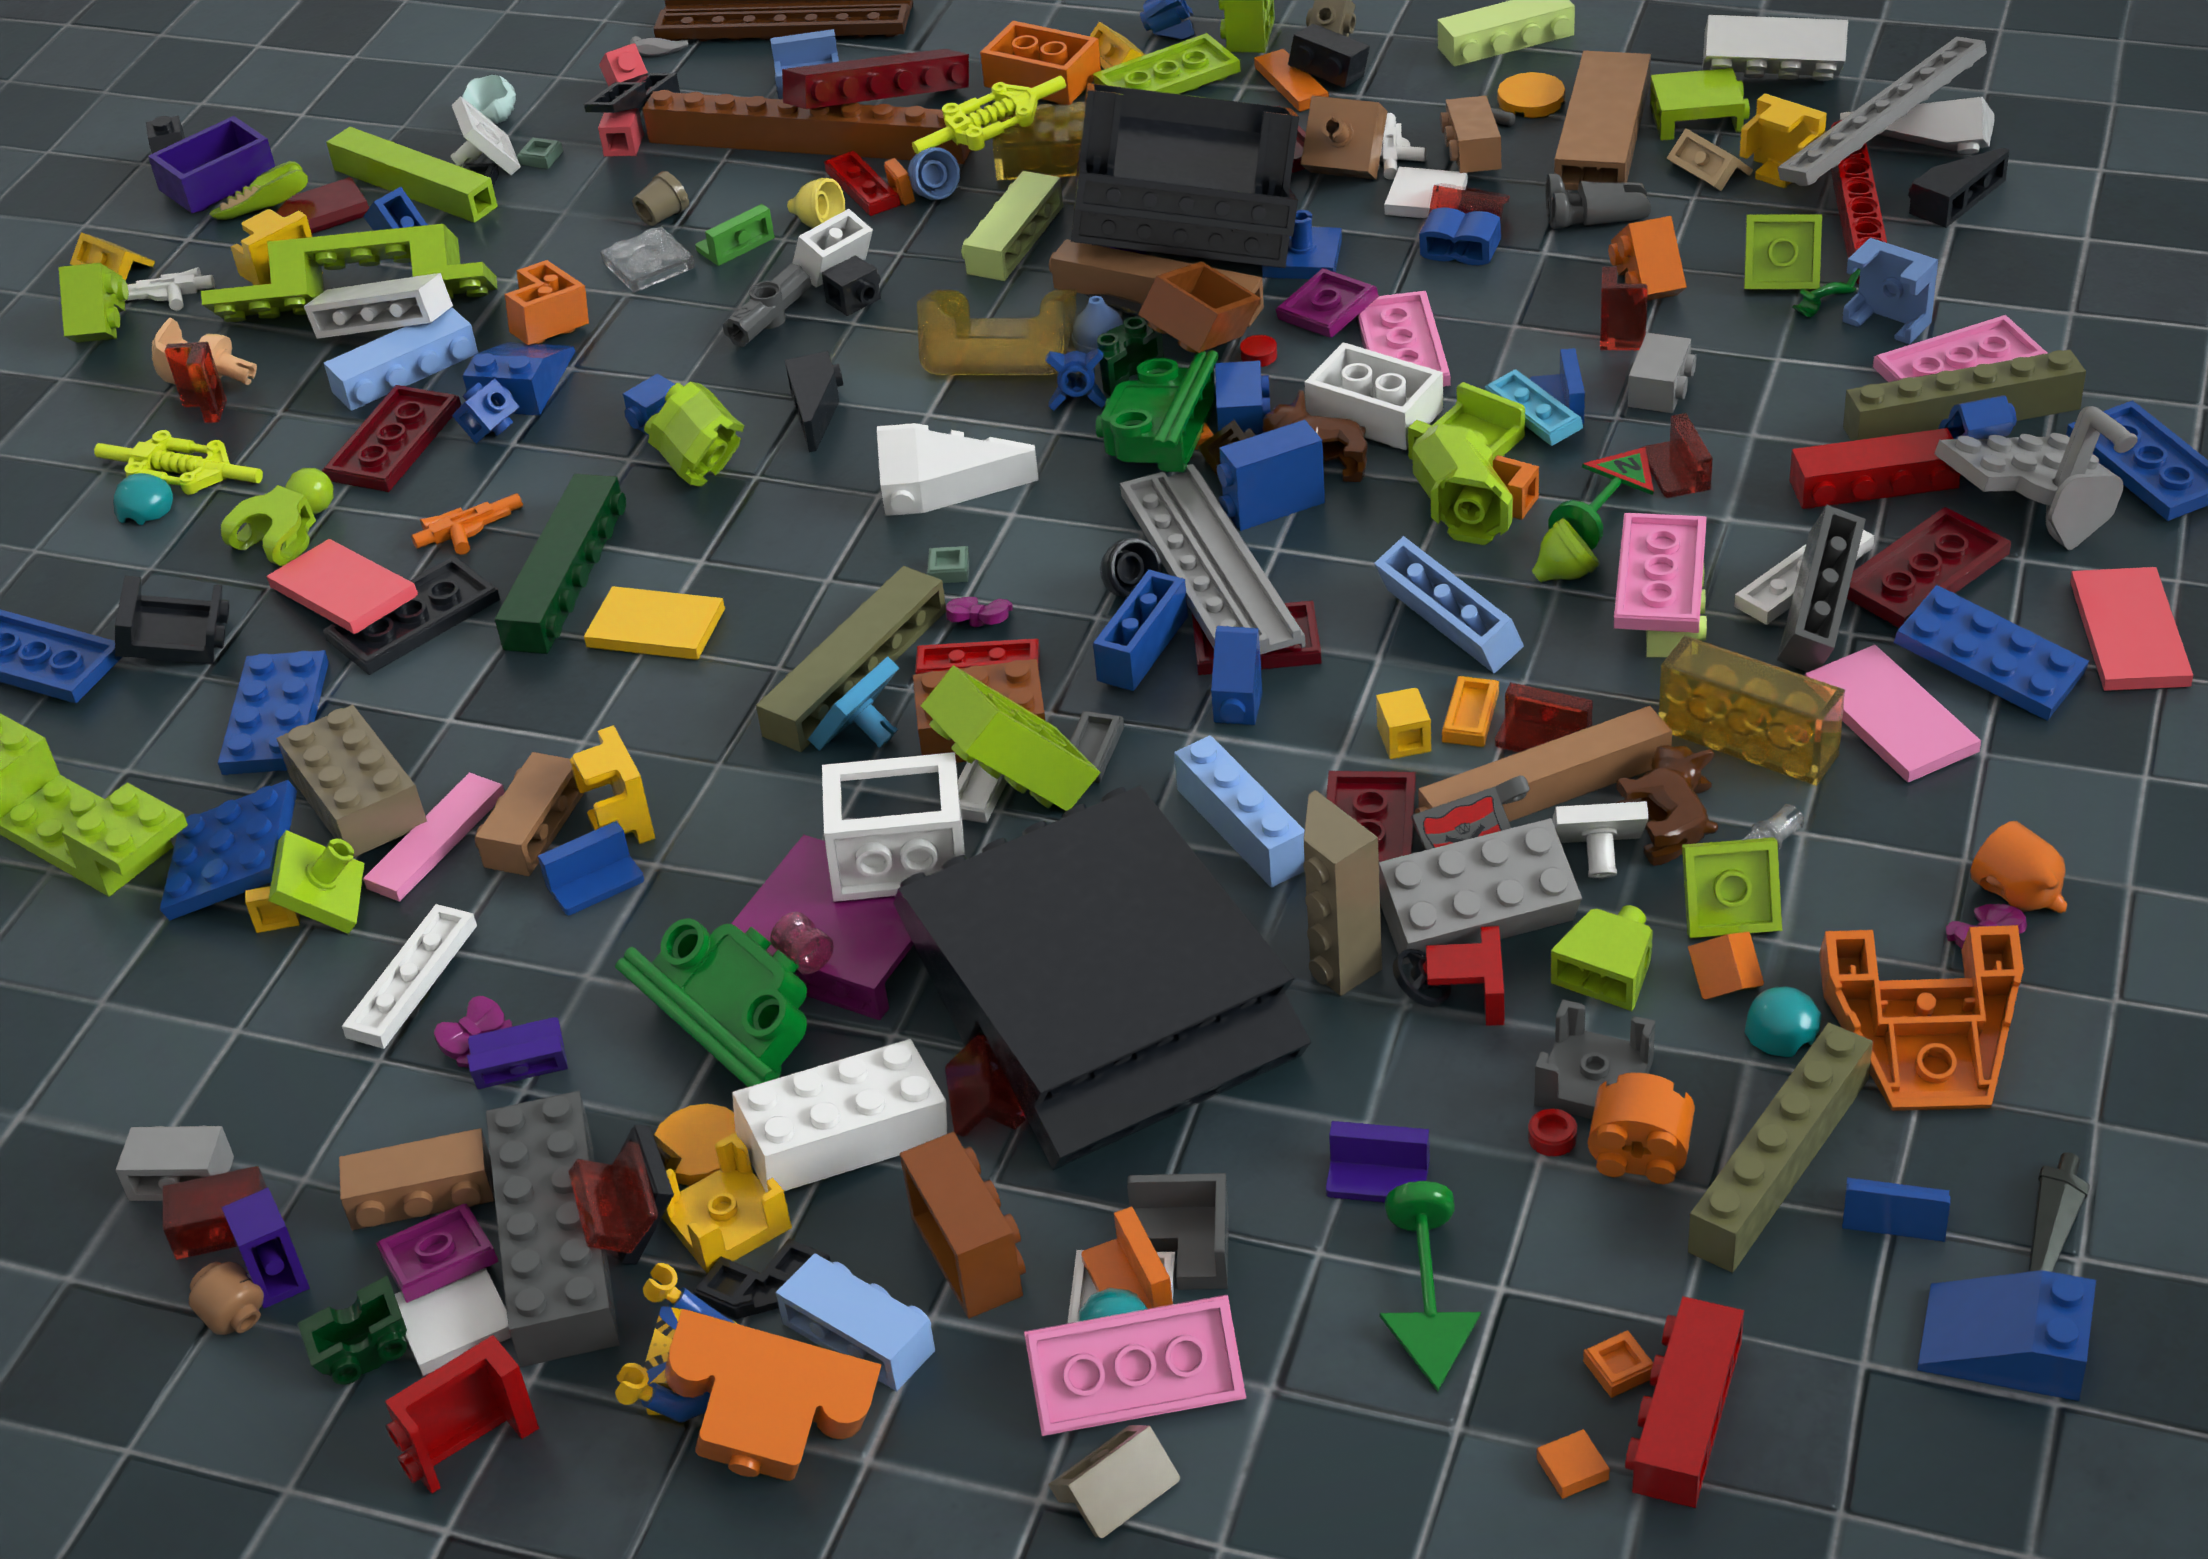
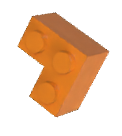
[1608,216,1687,303]
[505,260,589,345]

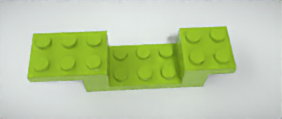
[201,224,498,322]
[0,713,188,897]

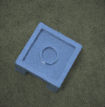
[1842,238,1938,345]

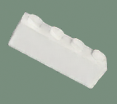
[304,273,453,339]

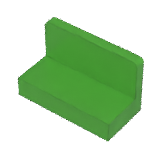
[695,204,775,266]

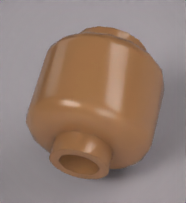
[189,1262,264,1335]

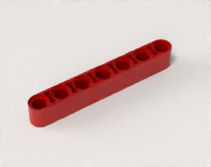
[1831,120,1887,284]

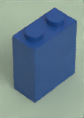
[1217,420,1325,531]

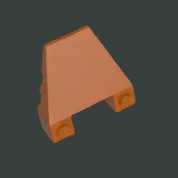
[1819,925,2024,1111]

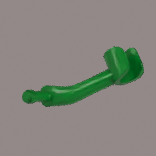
[1792,268,1860,317]

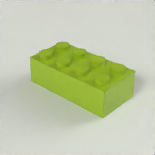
[921,665,1101,811]

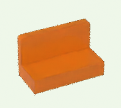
[1081,1206,1173,1309]

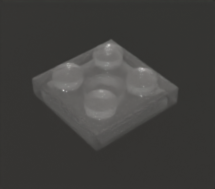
[600,226,695,293]

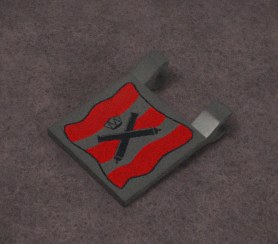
[1411,775,1530,850]

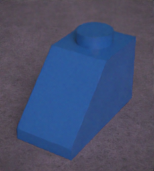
[363,187,427,231]
[1211,626,1263,725]

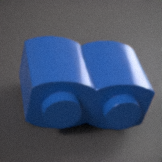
[1419,207,1501,265]
[1938,395,2017,439]

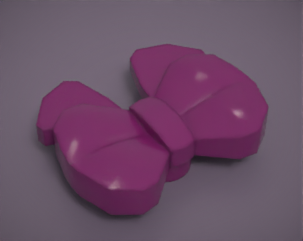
[946,597,1013,627]
[1946,904,2027,949]
[434,995,512,1068]

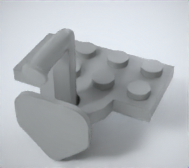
[1934,406,2138,550]

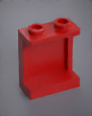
[385,1335,539,1494]

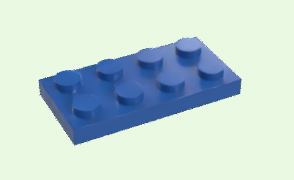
[2066,400,2208,521]
[1894,585,2089,721]
[0,609,122,703]
[218,650,329,775]

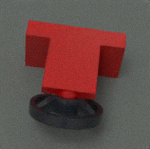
[1393,926,1505,1026]

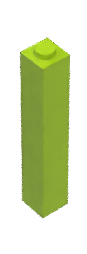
[326,126,498,223]

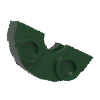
[1097,316,1164,397]
[298,1275,407,1385]

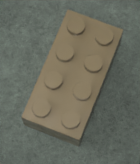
[276,705,427,858]

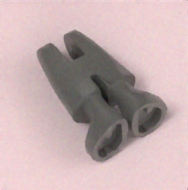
[1545,173,1651,229]

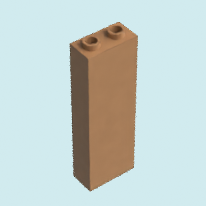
[1554,50,1651,190]

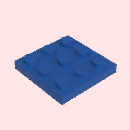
[159,780,297,921]

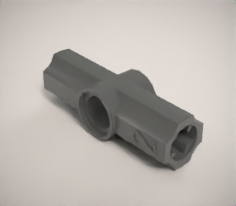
[723,263,811,347]

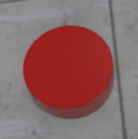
[1240,335,1277,367]
[1528,1109,1577,1156]

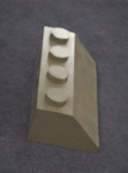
[1303,790,1382,996]

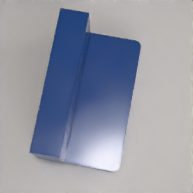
[1530,348,1585,424]
[538,821,644,916]
[1842,1177,1951,1242]

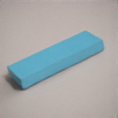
[1485,369,1583,446]

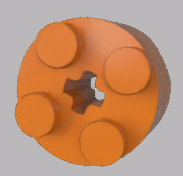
[1588,1073,1695,1184]

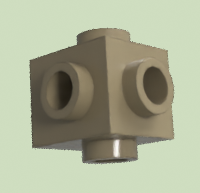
[1306,0,1356,37]

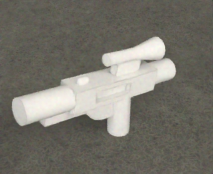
[1378,113,1426,180]
[124,267,215,311]

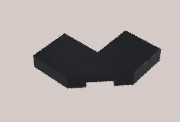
[693,1239,831,1319]

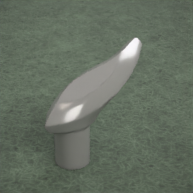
[630,36,688,57]

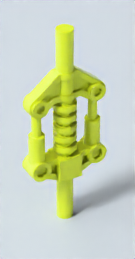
[912,75,1066,154]
[94,430,263,495]

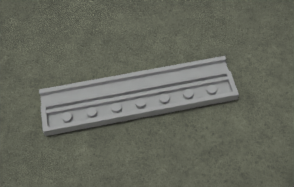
[1120,464,1306,654]

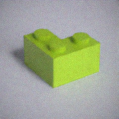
[1219,0,1275,53]
[58,263,129,343]

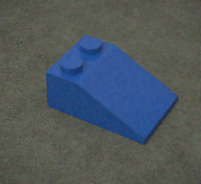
[462,342,575,415]
[1917,1270,2096,1401]

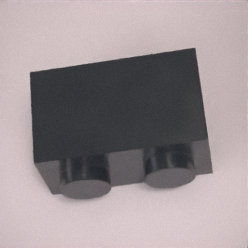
[1288,24,1370,88]

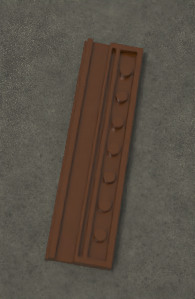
[654,0,914,41]

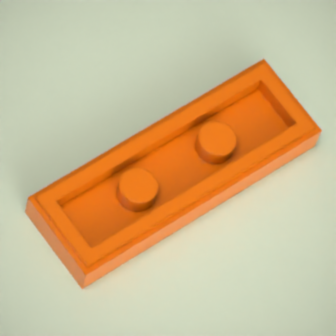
[1254,49,1329,112]

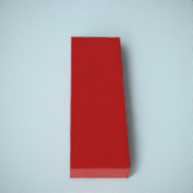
[824,151,900,216]
[915,639,1040,674]

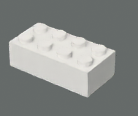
[1702,15,1848,81]
[732,1039,947,1192]

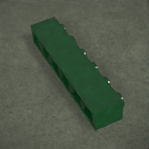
[495,474,626,654]

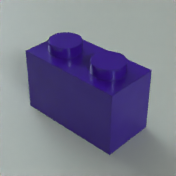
[221,1188,310,1309]

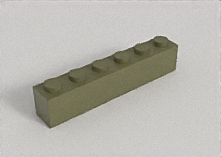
[1843,349,2086,441]
[756,566,946,752]
[1688,1022,1873,1273]

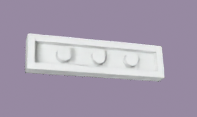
[1734,530,1874,625]
[342,904,477,1049]

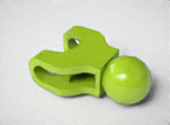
[221,468,334,566]

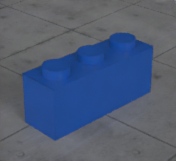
[1093,569,1188,691]

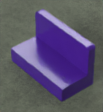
[467,1017,568,1090]
[1326,1121,1430,1203]

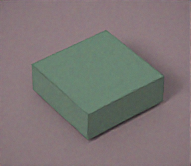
[517,137,563,169]
[927,546,970,583]

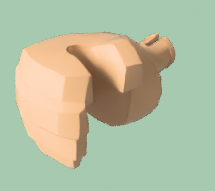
[152,318,257,389]

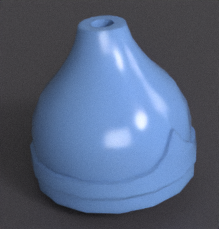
[907,147,960,200]
[1072,296,1124,353]

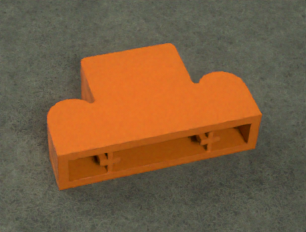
[665,1309,882,1481]

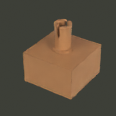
[1301,96,1387,180]

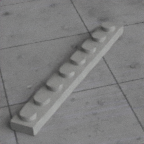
[1778,37,1987,186]

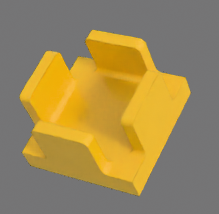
[1740,93,1827,188]
[231,209,323,285]
[570,725,655,844]

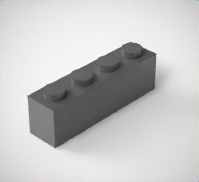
[1777,505,1866,672]

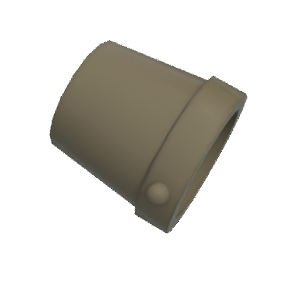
[632,171,689,226]

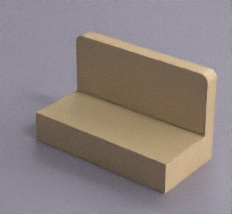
[1667,128,1753,191]

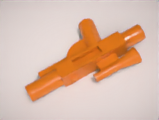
[411,493,523,555]

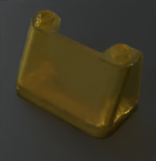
[917,289,1077,375]

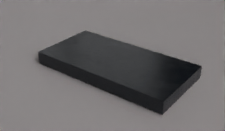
[323,556,501,675]

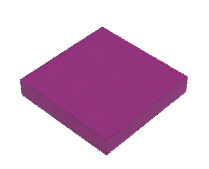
[1275,268,1379,338]
[376,1203,499,1303]

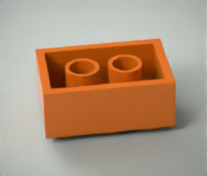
[980,21,1101,105]

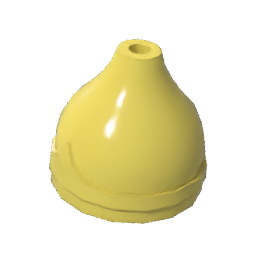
[787,178,845,229]

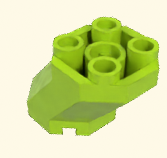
[644,381,744,487]
[1412,423,1513,545]

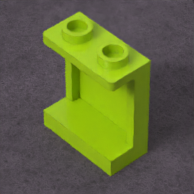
[1650,68,1750,141]
[1408,382,1525,460]

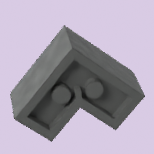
[1127,1173,1229,1290]

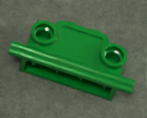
[1096,350,1218,472]
[615,918,807,1087]

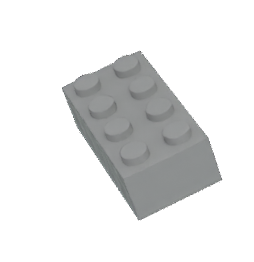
[1379,818,1582,965]

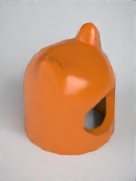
[1970,821,2067,913]

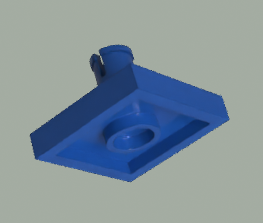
[1262,210,1342,279]

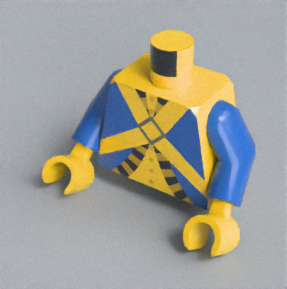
[615,1263,737,1422]

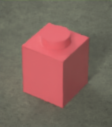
[599,43,648,87]
[598,108,644,157]

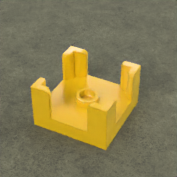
[662,1133,792,1274]

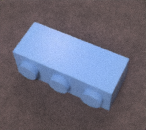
[775,1253,935,1392]

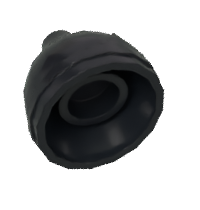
[1100,538,1162,599]

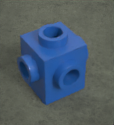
[452,379,519,444]

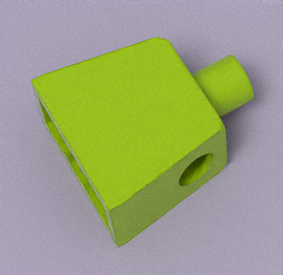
[1551,905,1653,1011]

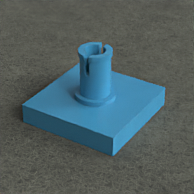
[808,656,899,751]

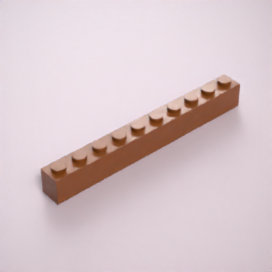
[642,90,971,164]

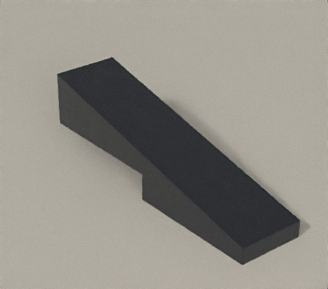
[584,73,680,113]

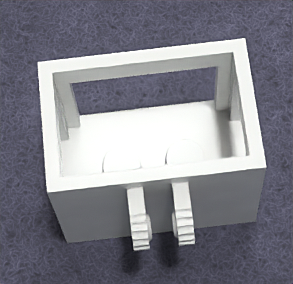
[822,752,965,902]

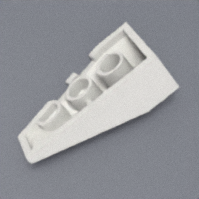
[1840,97,1995,154]
[877,423,1038,516]

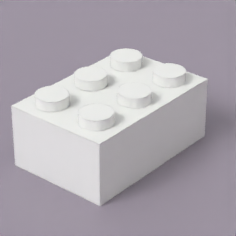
[1305,342,1443,450]

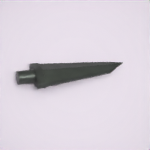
[2028,1152,2090,1272]

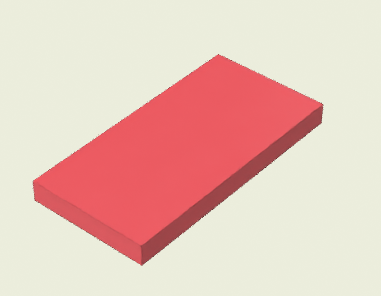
[266,539,418,634]
[2070,567,2193,691]

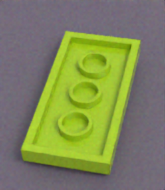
[1093,33,1241,94]

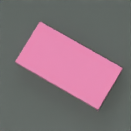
[1356,291,1451,387]
[1873,315,2047,382]
[1614,513,1707,633]
[1804,645,1981,783]
[1024,1295,1246,1436]

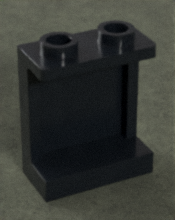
[115,576,229,664]

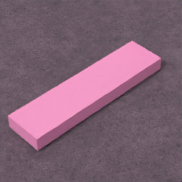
[363,772,505,902]

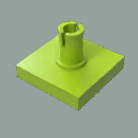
[1744,214,1822,289]
[268,830,365,934]
[1682,837,1782,938]

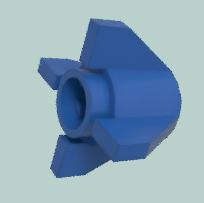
[1140,0,1196,40]
[1045,348,1106,411]

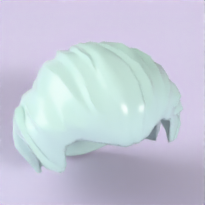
[462,75,516,124]

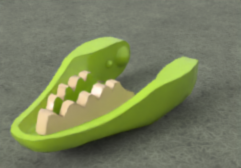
[209,161,308,220]

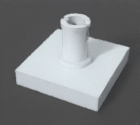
[451,96,521,176]
[1552,801,1648,878]

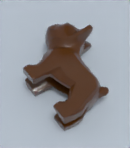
[1262,390,1368,482]
[1616,745,1718,866]

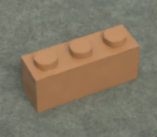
[1440,96,1502,173]
[475,752,584,876]
[339,1128,495,1230]

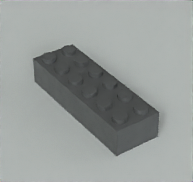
[486,1091,620,1367]

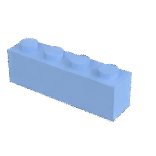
[324,307,478,411]
[1374,536,1524,674]
[1174,735,1305,888]

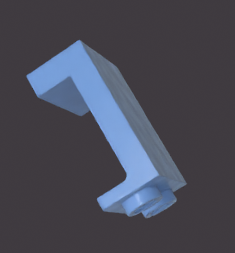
[770,29,839,99]

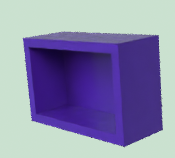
[148,116,275,214]

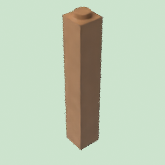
[1049,239,1264,327]
[1415,706,1672,822]

